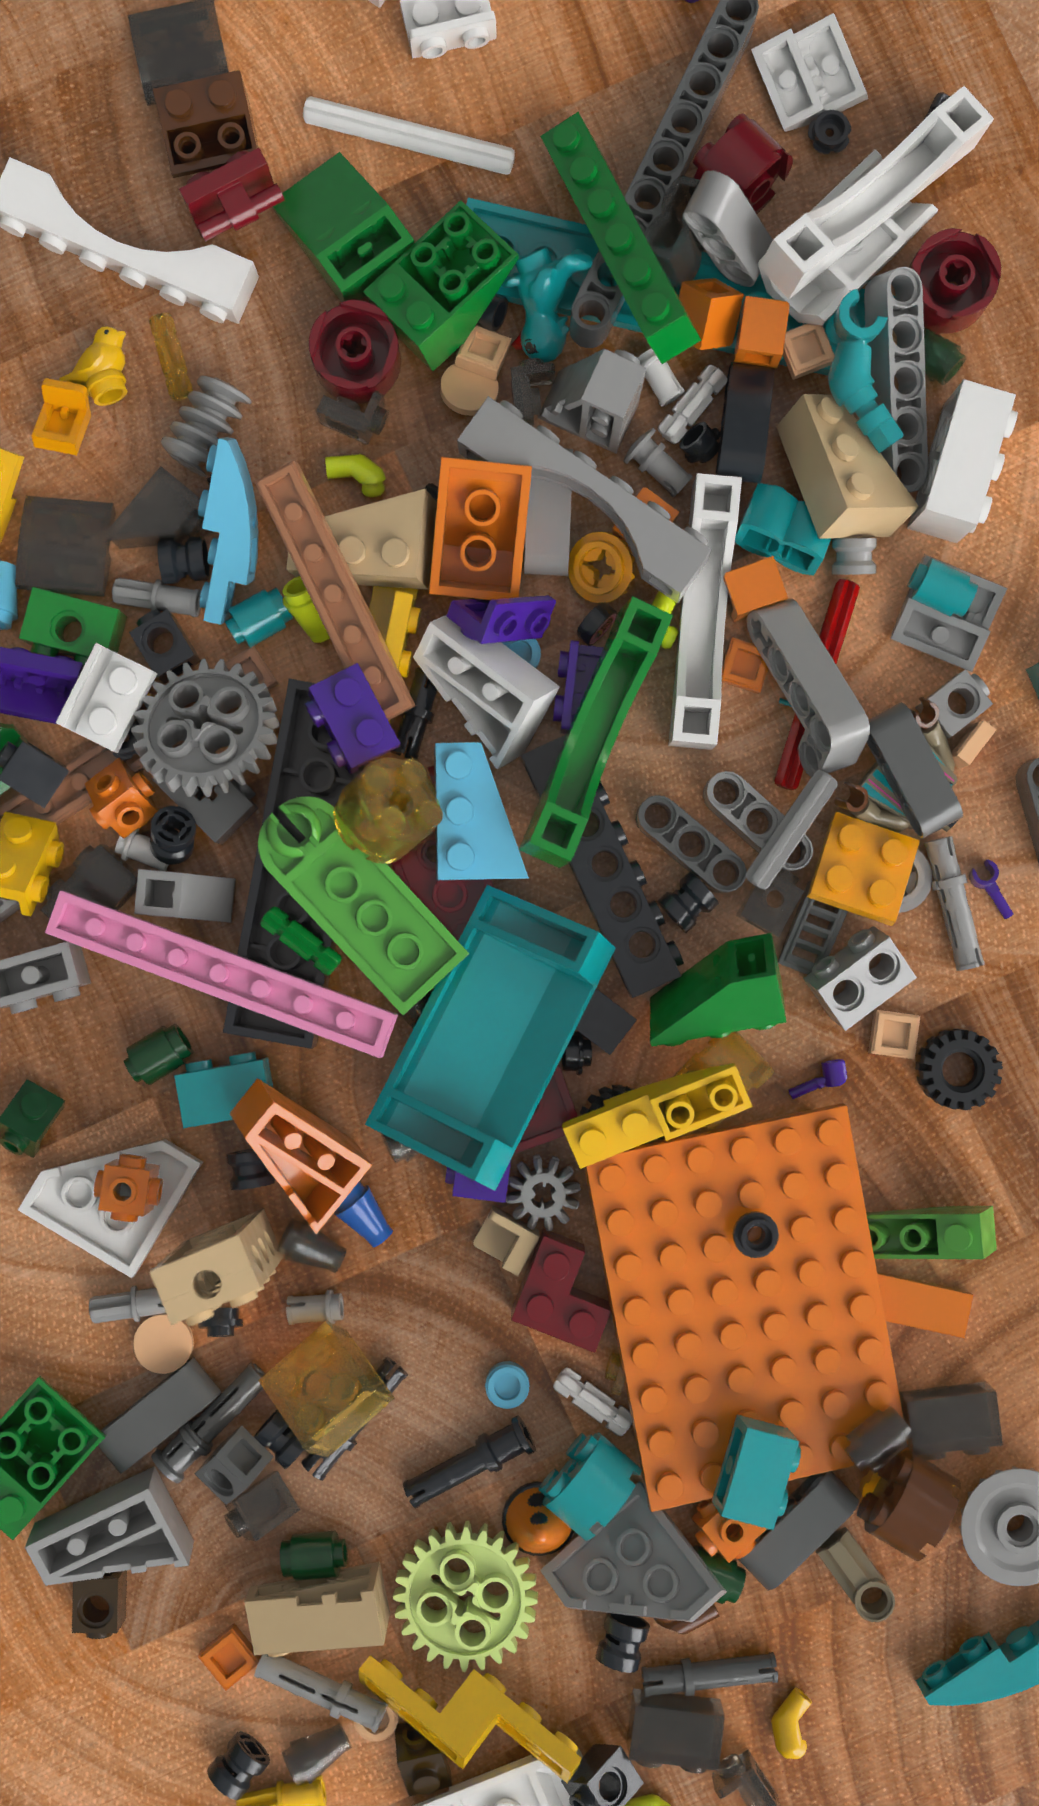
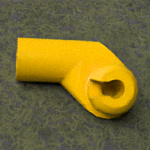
[771,1687,812,1759]

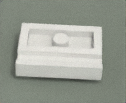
[56,643,157,754]

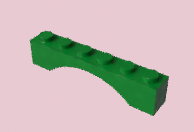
[540,112,701,364]
[519,596,673,868]

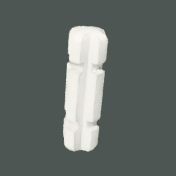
[658,365,727,444]
[553,1367,632,1436]

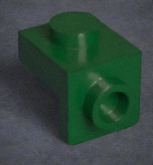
[0,1079,65,1158]

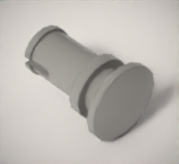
[624,428,693,498]

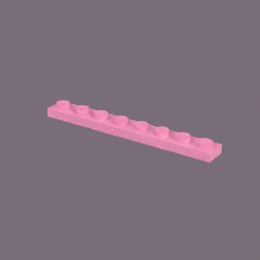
[45,890,398,1058]

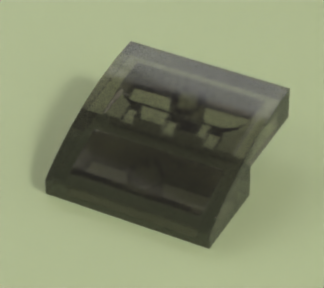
[128,0,230,106]
[15,496,116,597]

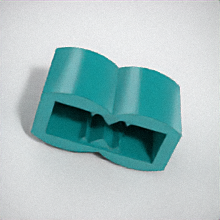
[735,483,831,576]

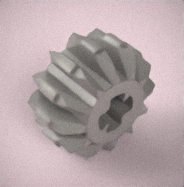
[506,1154,581,1231]

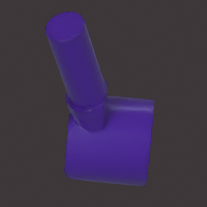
[969,860,1014,919]
[788,1059,847,1099]

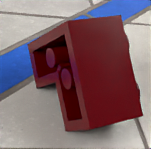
[511,1228,611,1353]

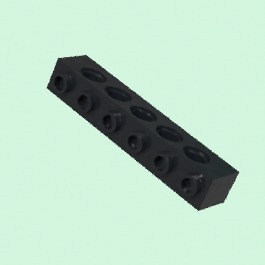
[521,734,684,998]

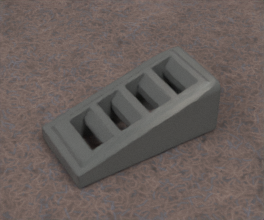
[778,881,848,975]

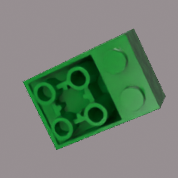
[272,152,415,302]
[363,200,519,372]
[650,933,787,1047]
[0,1376,106,1540]

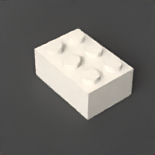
[907,379,1018,543]

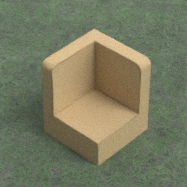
[473,1205,540,1276]

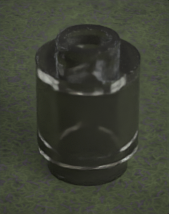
[844,1406,914,1474]

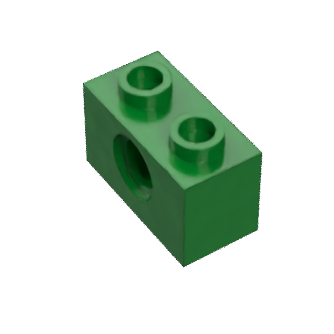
[19,587,127,667]

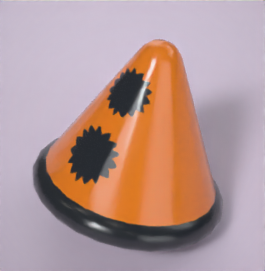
[502,1481,574,1556]

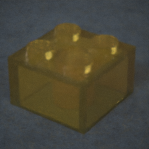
[258,1321,395,1458]

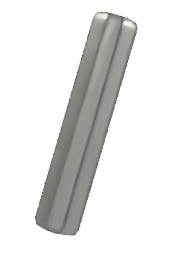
[745,770,838,890]

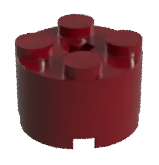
[691,113,793,214]
[909,228,1002,335]
[309,300,401,404]

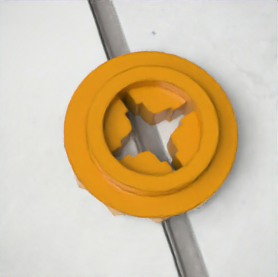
[568,532,635,603]

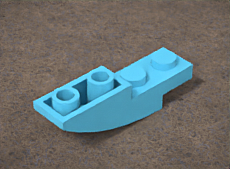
[198,437,259,625]

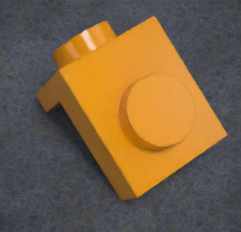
[31,378,91,456]

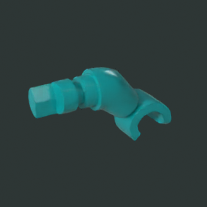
[828,289,905,453]

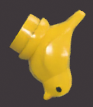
[59,327,127,406]

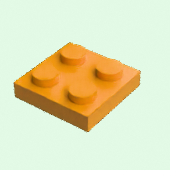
[807,812,920,926]

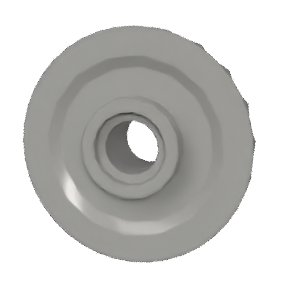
[959,1466,1039,1586]

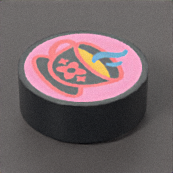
[577,602,618,646]

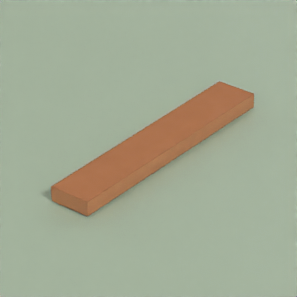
[255,460,416,720]

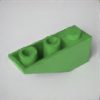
[866,1206,997,1259]

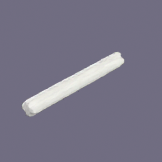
[303,96,515,175]

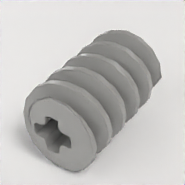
[160,376,251,477]

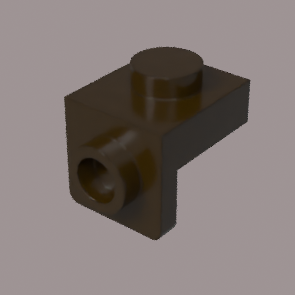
[395,1722,452,1797]

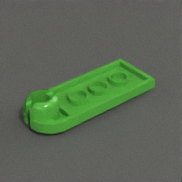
[258,796,469,1015]

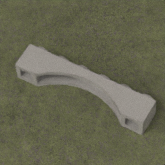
[457,396,712,603]

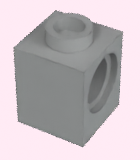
[915,669,993,739]

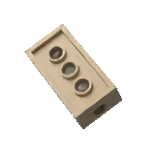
[149,1209,283,1327]

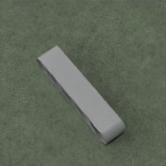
[864,266,928,492]

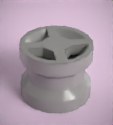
[832,538,877,575]

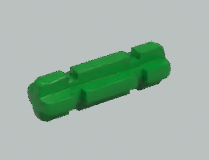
[260,907,342,975]

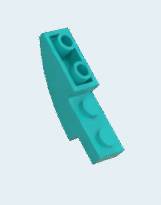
[915,1620,1039,1706]

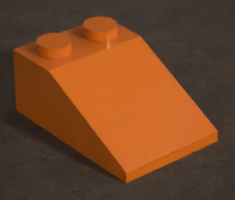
[429,456,532,600]

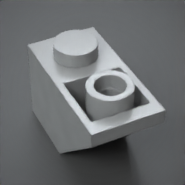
[134,869,236,923]

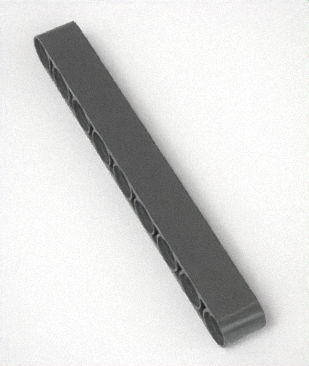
[569,0,759,348]

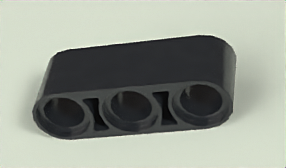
[716,362,775,484]

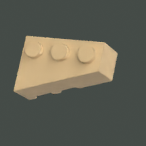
[776,394,919,539]
[286,489,437,589]
[244,1562,390,1657]

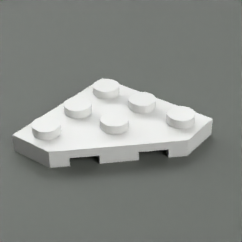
[18,1139,203,1278]

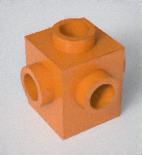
[84,757,158,839]
[94,1154,163,1222]
[691,1498,767,1563]

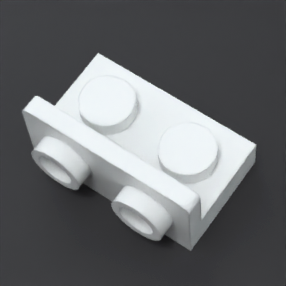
[400,0,497,59]

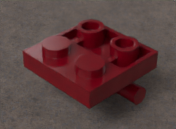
[179,147,285,242]

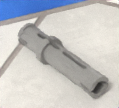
[924,836,985,971]
[254,1654,388,1733]

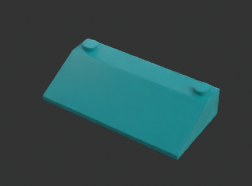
[365,885,616,1191]

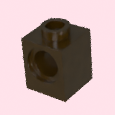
[72,1570,127,1639]

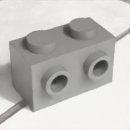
[0,941,92,1014]

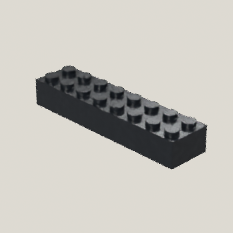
[223,679,370,1049]

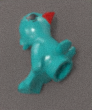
[502,247,593,363]

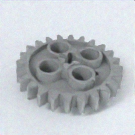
[131,659,280,797]

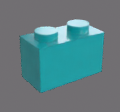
[174,1051,273,1129]
[712,1415,801,1530]

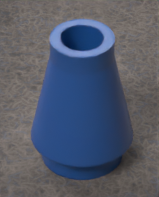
[334,1181,393,1248]

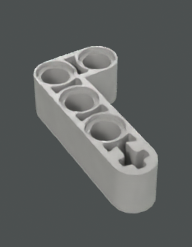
[747,599,870,777]

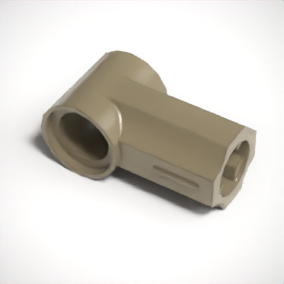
[815,1527,895,1622]

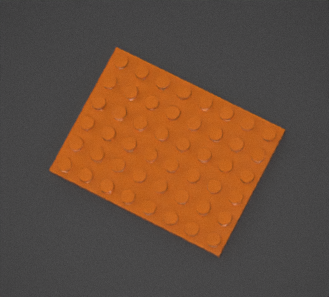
[584,1103,909,1512]

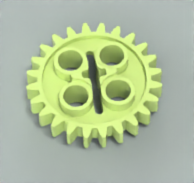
[393,1521,538,1672]

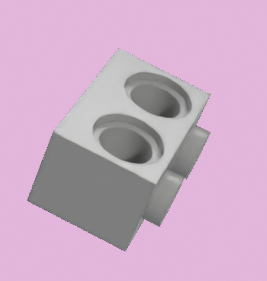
[803,926,917,1031]

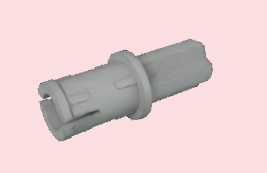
[112,578,201,617]
[89,1286,166,1323]

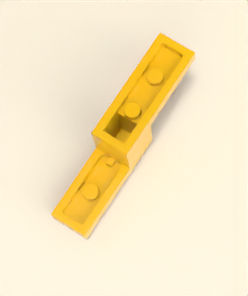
[358,1655,582,1784]

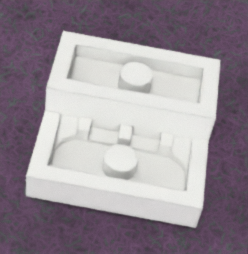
[751,13,869,132]

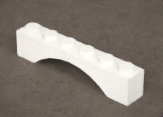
[758,86,994,300]
[0,157,259,324]
[668,473,742,750]

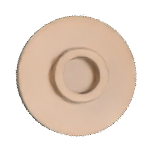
[440,364,499,416]
[133,1313,194,1374]

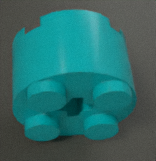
[538,1432,642,1541]

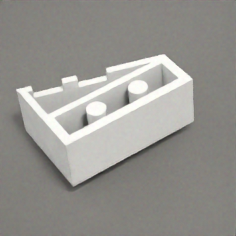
[413,615,560,770]

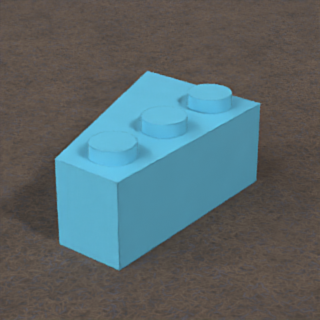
[434,742,529,880]

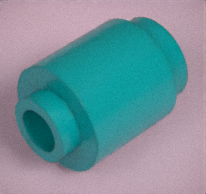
[907,558,978,617]
[224,588,294,648]

